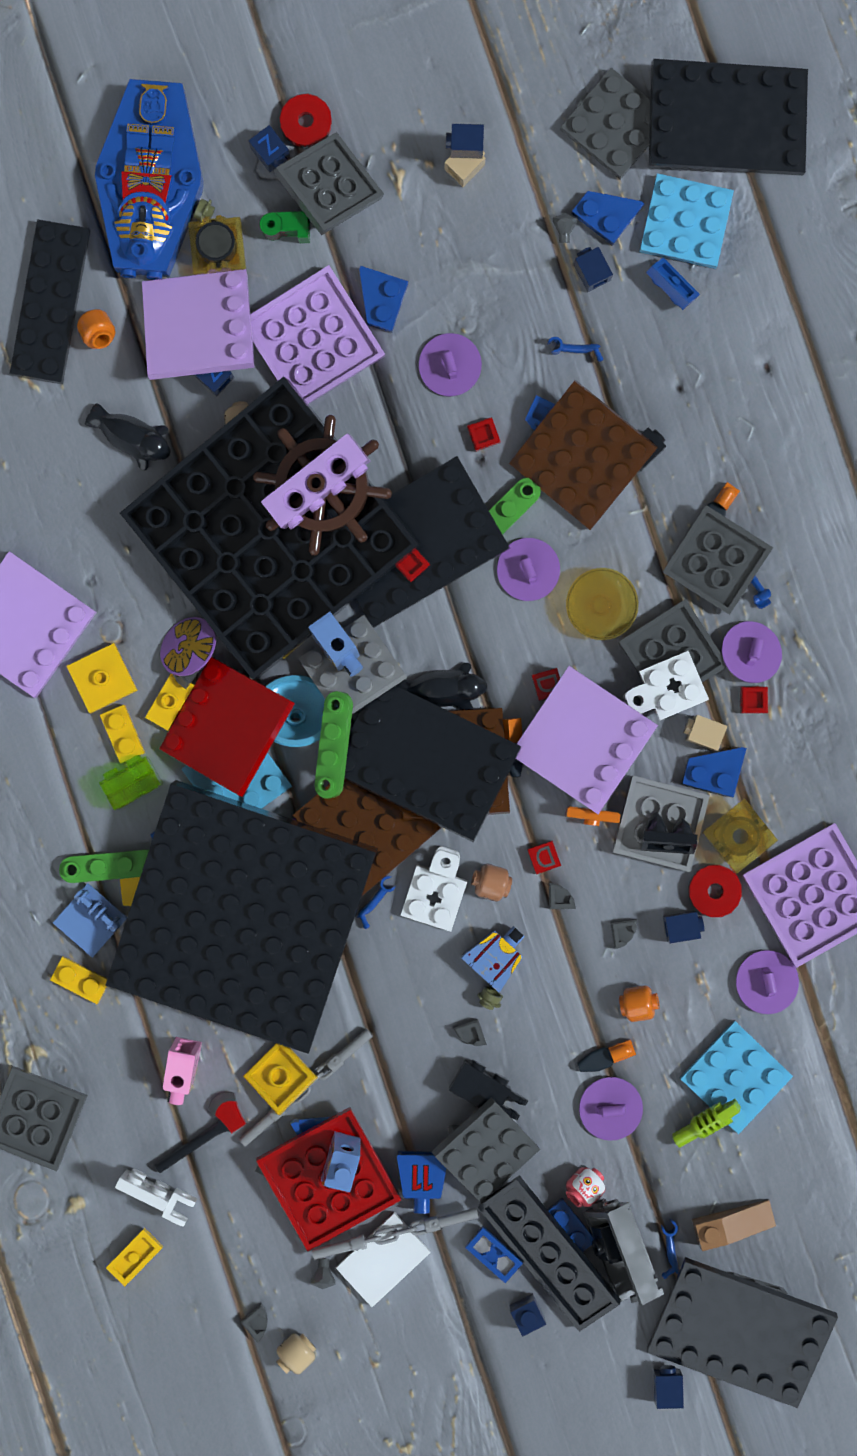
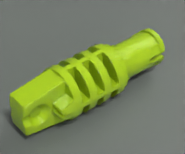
[672,1099,741,1148]

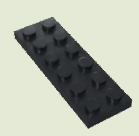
[9,219,90,384]
[478,1175,621,1332]

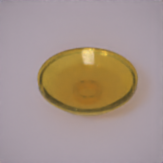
[566,568,638,640]

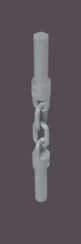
[239,1028,373,1147]
[312,1208,479,1260]

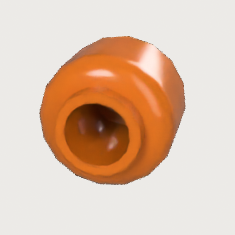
[77,309,116,349]
[619,985,660,1022]

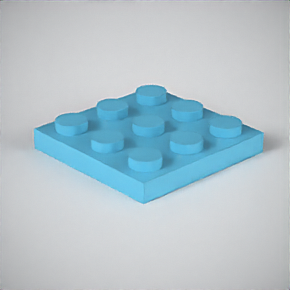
[639,173,734,269]
[181,753,292,809]
[680,1021,793,1134]

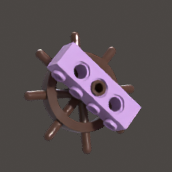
[253,415,392,556]

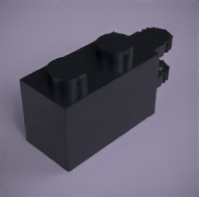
[449,1059,528,1120]

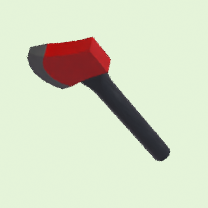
[155,1092,247,1173]

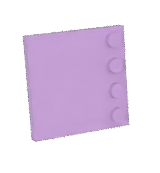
[251,265,385,404]
[142,269,255,380]
[0,551,97,698]
[516,666,659,814]
[742,823,857,968]

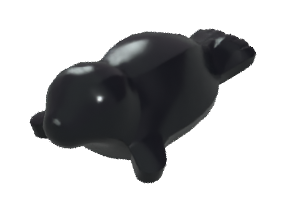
[85,403,171,470]
[396,663,488,710]

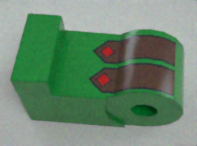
[260,211,310,244]

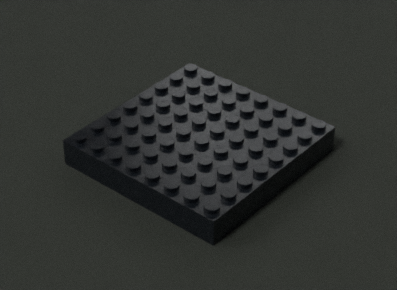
[120,376,422,680]
[106,780,378,1054]

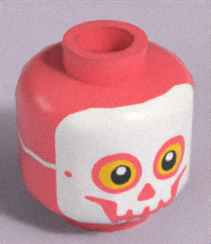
[566,1167,605,1207]

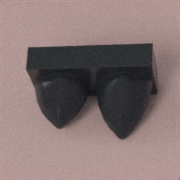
[641,812,698,854]

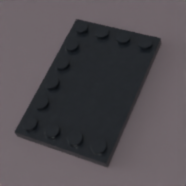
[649,59,808,176]
[356,456,511,628]
[344,685,521,843]
[647,1257,838,1408]

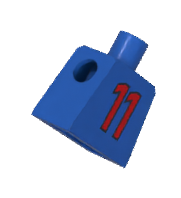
[397,1151,446,1214]

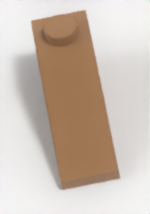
[692,1199,776,1251]

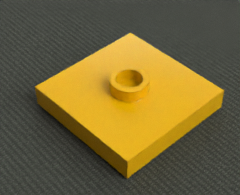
[67,643,138,714]
[243,1043,318,1115]

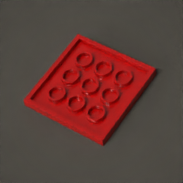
[159,657,295,797]
[256,1107,401,1252]

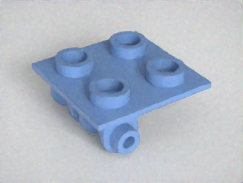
[53,883,127,958]

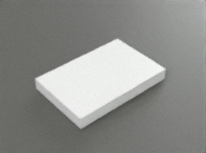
[336,1212,431,1307]

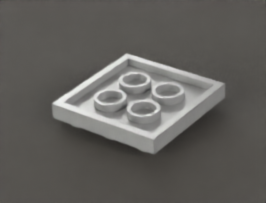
[298,615,407,714]
[612,775,710,872]

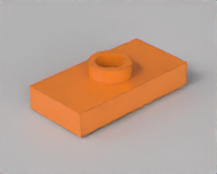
[565,806,621,826]

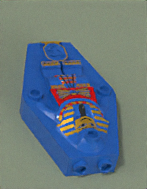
[95,79,204,280]

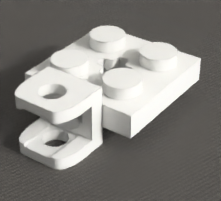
[623,651,709,720]
[401,846,468,932]
[115,1169,197,1227]

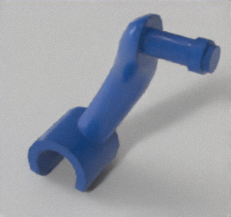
[547,337,603,362]
[751,575,771,609]
[357,876,396,929]
[661,1218,679,1279]

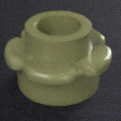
[193,199,215,224]
[477,986,503,1010]

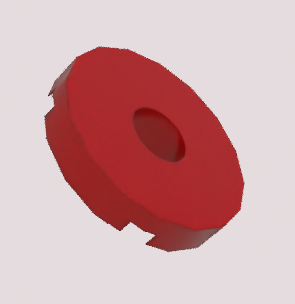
[280,94,332,148]
[688,865,742,917]

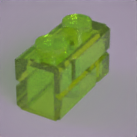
[99,755,164,810]

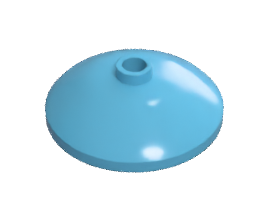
[266,675,325,747]

